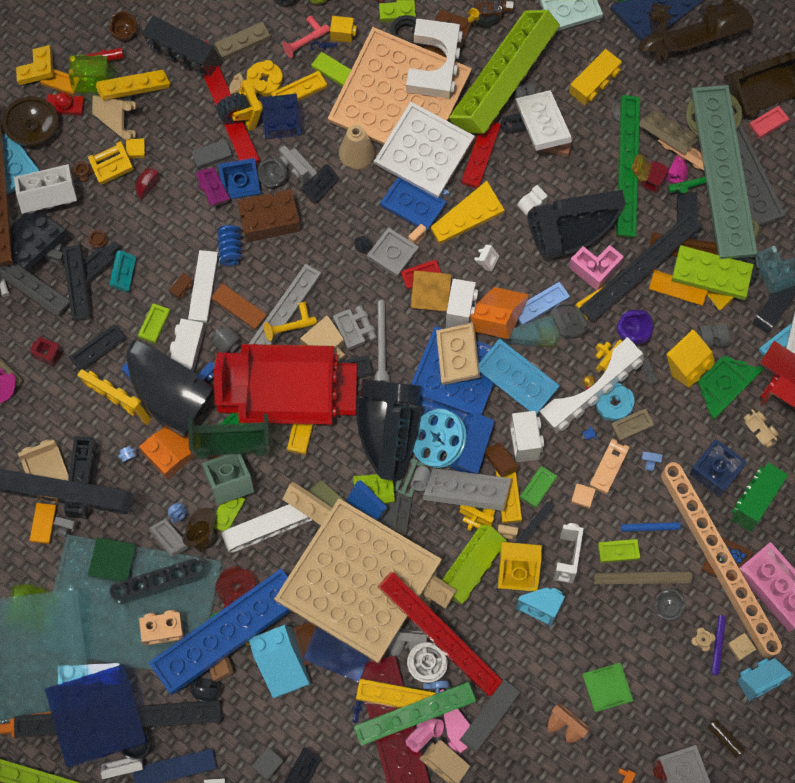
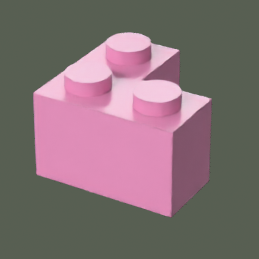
[569,245,624,290]

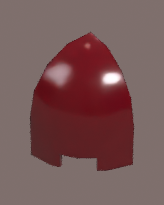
[135,167,160,201]

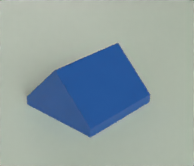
[218,158,261,199]

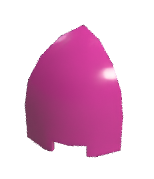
[666,155,688,184]
[0,368,15,403]

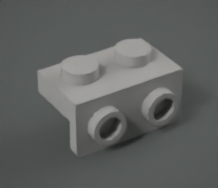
[279,146,317,185]

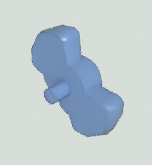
[423,681,449,693]

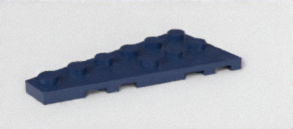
[610,0,706,41]

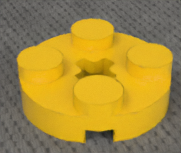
[247,60,283,97]

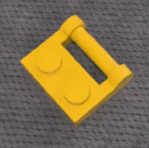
[88,141,134,185]

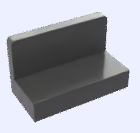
[379,493,412,536]

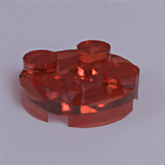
[215,567,256,606]

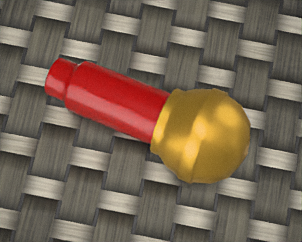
[582,375,596,390]

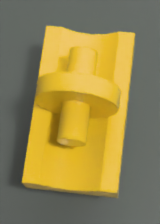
[595,340,623,373]
[459,505,495,531]

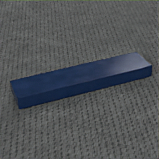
[133,749,217,783]

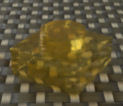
[632,154,651,181]

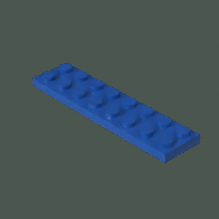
[148,569,290,696]

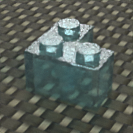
[756,246,795,294]

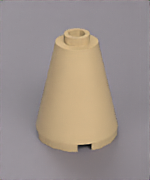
[339,125,375,170]

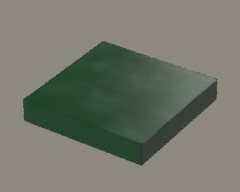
[88,537,136,582]

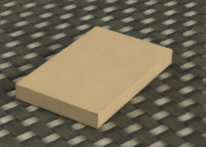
[436,323,480,385]

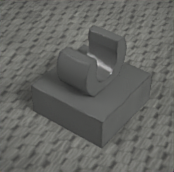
[44,243,64,266]
[54,516,79,537]

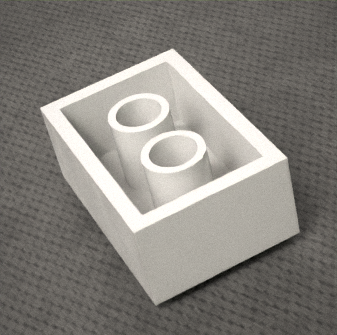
[14,164,77,214]

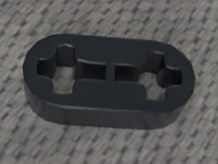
[501,113,527,134]

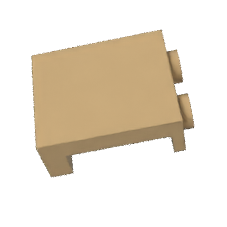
[18,440,69,500]

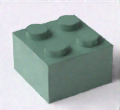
[202,451,254,505]

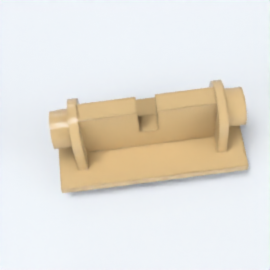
[744,409,780,448]

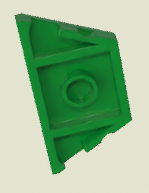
[697,355,763,420]

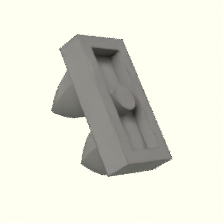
[388,629,427,658]

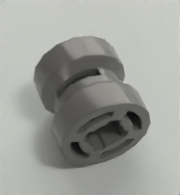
[513,82,535,100]

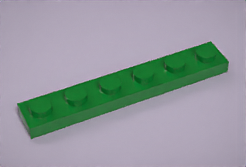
[354,681,476,746]

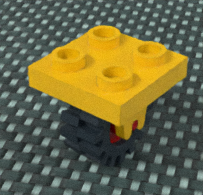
[215,79,263,131]

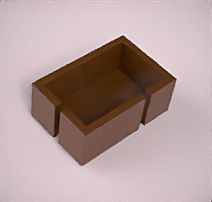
[237,189,301,243]

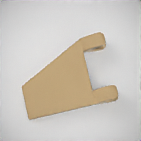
[92,95,136,140]

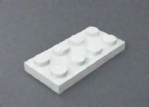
[516,90,572,151]

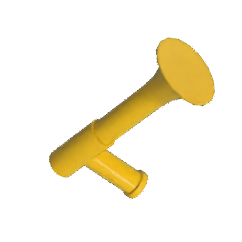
[264,301,317,341]

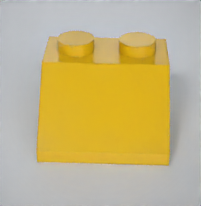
[666,329,715,388]

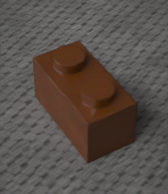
[169,273,194,301]

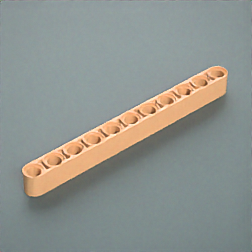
[661,462,782,658]

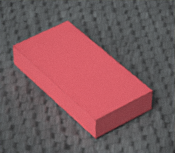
[748,105,789,139]

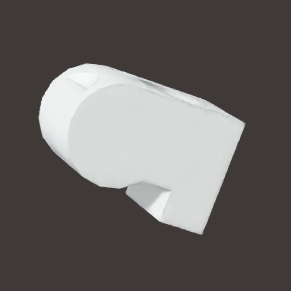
[517,185,548,216]

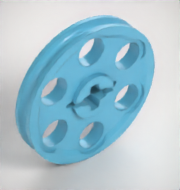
[413,409,467,468]

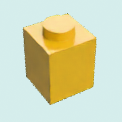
[330,16,357,43]

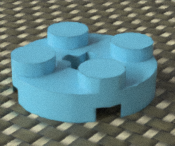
[595,383,634,421]

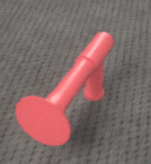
[282,16,330,58]

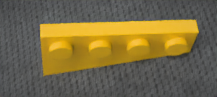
[431,181,505,245]
[77,369,151,425]

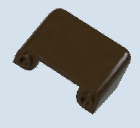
[723,50,795,118]

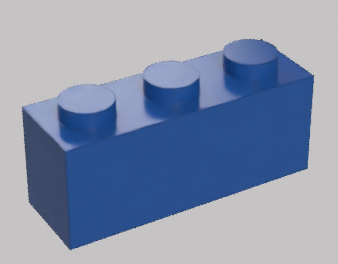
[450,412,495,474]

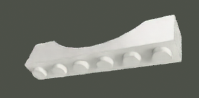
[540,337,644,433]

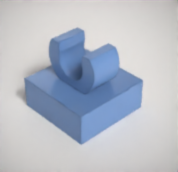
[641,451,663,471]

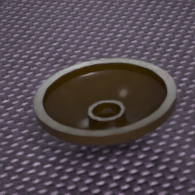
[2,96,58,146]

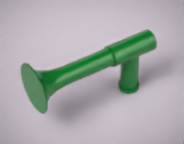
[668,177,706,193]

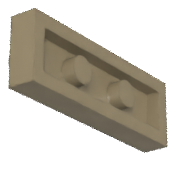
[214,22,271,60]

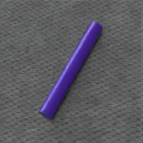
[711,615,726,676]

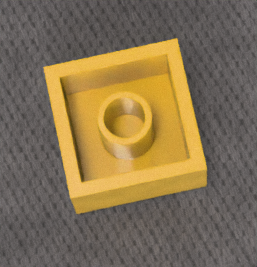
[498,542,542,591]

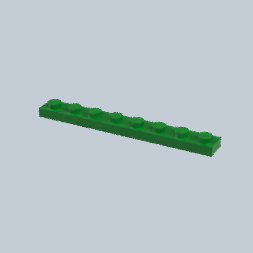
[616,95,640,239]

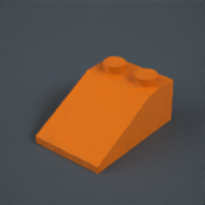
[470,287,529,339]
[139,425,211,480]

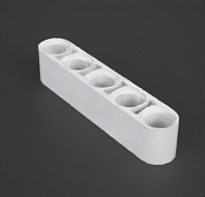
[221,504,312,553]

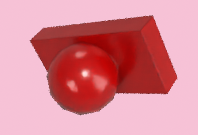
[47,92,84,116]

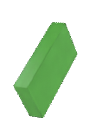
[520,466,557,509]

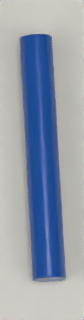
[621,522,681,532]

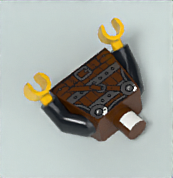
[467,0,513,27]

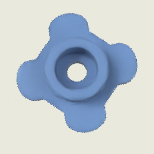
[168,503,188,523]

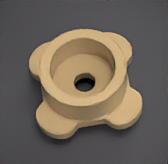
[691,628,715,652]

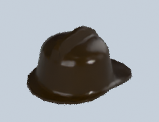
[182,508,216,552]

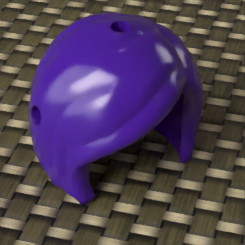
[617,310,654,345]

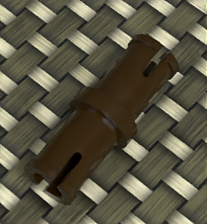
[707,718,745,758]

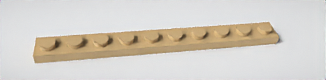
[282,482,457,609]

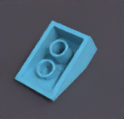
[249,625,310,699]

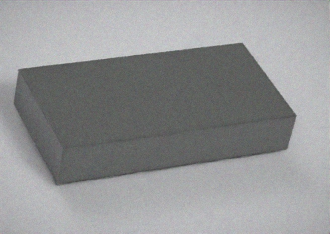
[191,139,232,169]

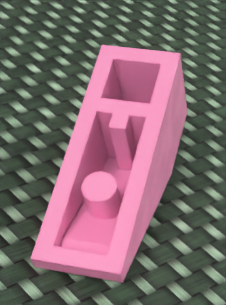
[439,689,470,756]

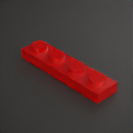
[461,121,501,189]

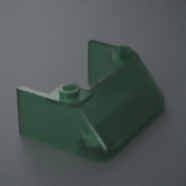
[188,414,271,459]

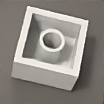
[446,279,478,328]
[510,411,544,462]

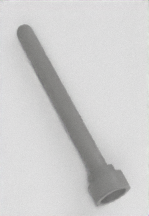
[374,299,390,382]

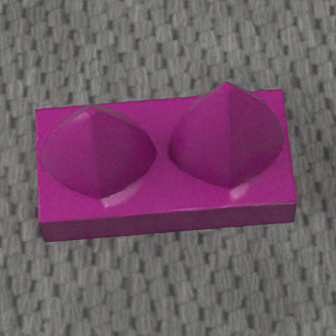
[196,167,230,206]

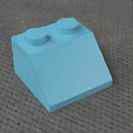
[516,588,565,627]
[737,658,791,702]

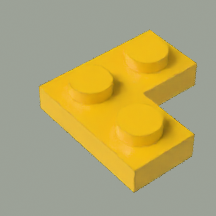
[16,45,54,85]

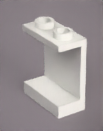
[553,523,583,584]

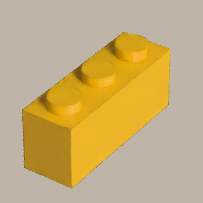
[569,49,622,106]

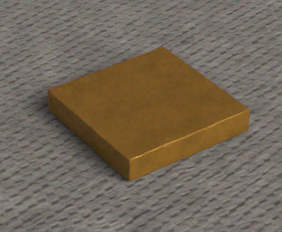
[410,270,451,312]

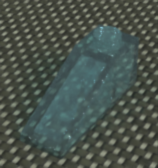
[498,315,560,347]

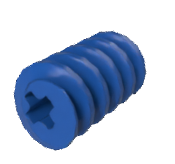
[217,225,243,267]

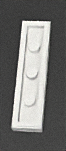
[188,250,218,323]

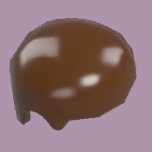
[109,11,137,41]

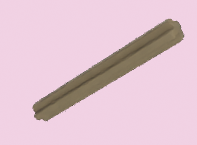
[593,572,692,584]

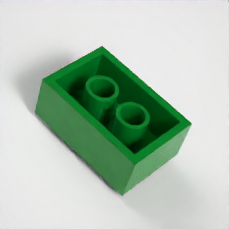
[731,462,788,532]

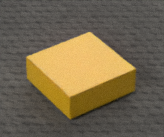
[126,138,145,158]

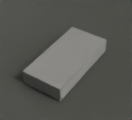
[149,519,188,558]

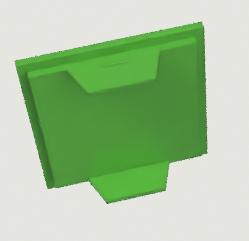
[583,663,633,712]

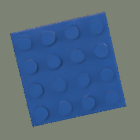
[411,326,494,415]

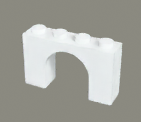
[406,19,462,98]

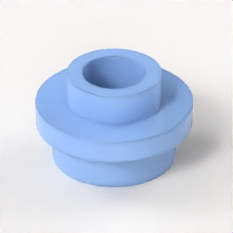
[118,446,137,462]

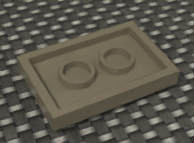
[639,111,699,154]

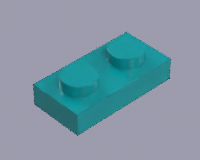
[109,250,136,292]

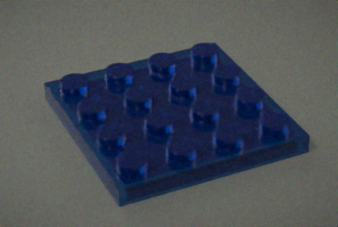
[45,664,147,768]

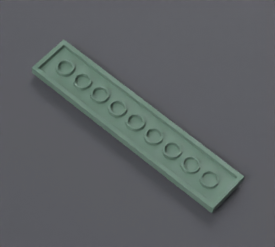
[691,85,758,259]

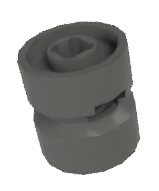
[697,322,729,349]

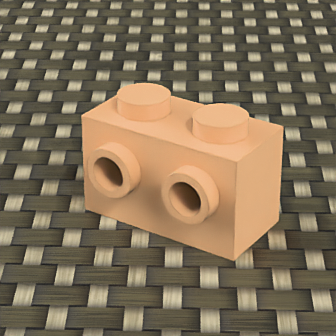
[139,610,184,646]

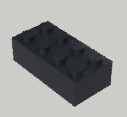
[142,15,221,77]

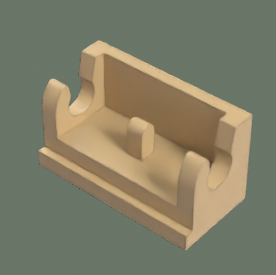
[420,740,470,783]

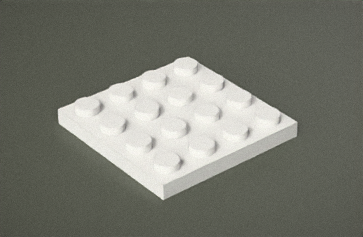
[374,102,475,198]

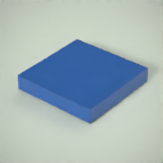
[346,480,387,522]

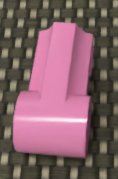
[406,718,444,752]

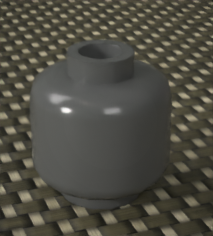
[212,325,240,353]

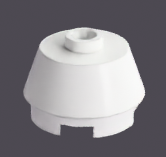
[407,642,448,683]

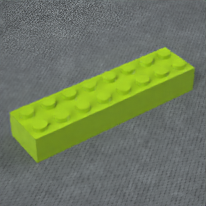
[449,10,560,133]

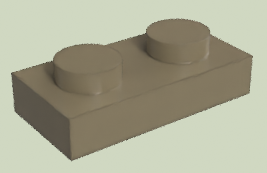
[611,408,654,442]

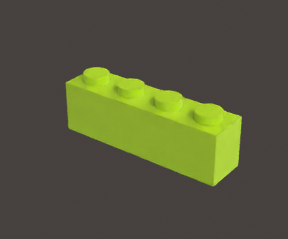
[442,524,507,604]

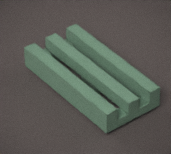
[394,458,425,498]

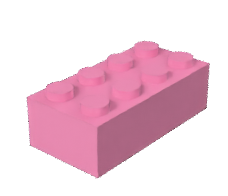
[739,542,795,632]

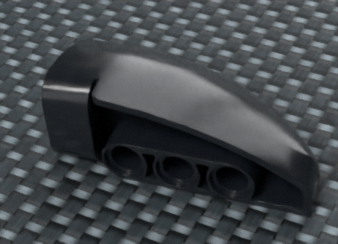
[527,190,625,259]
[126,340,214,438]
[356,379,423,481]

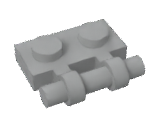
[333,305,377,351]

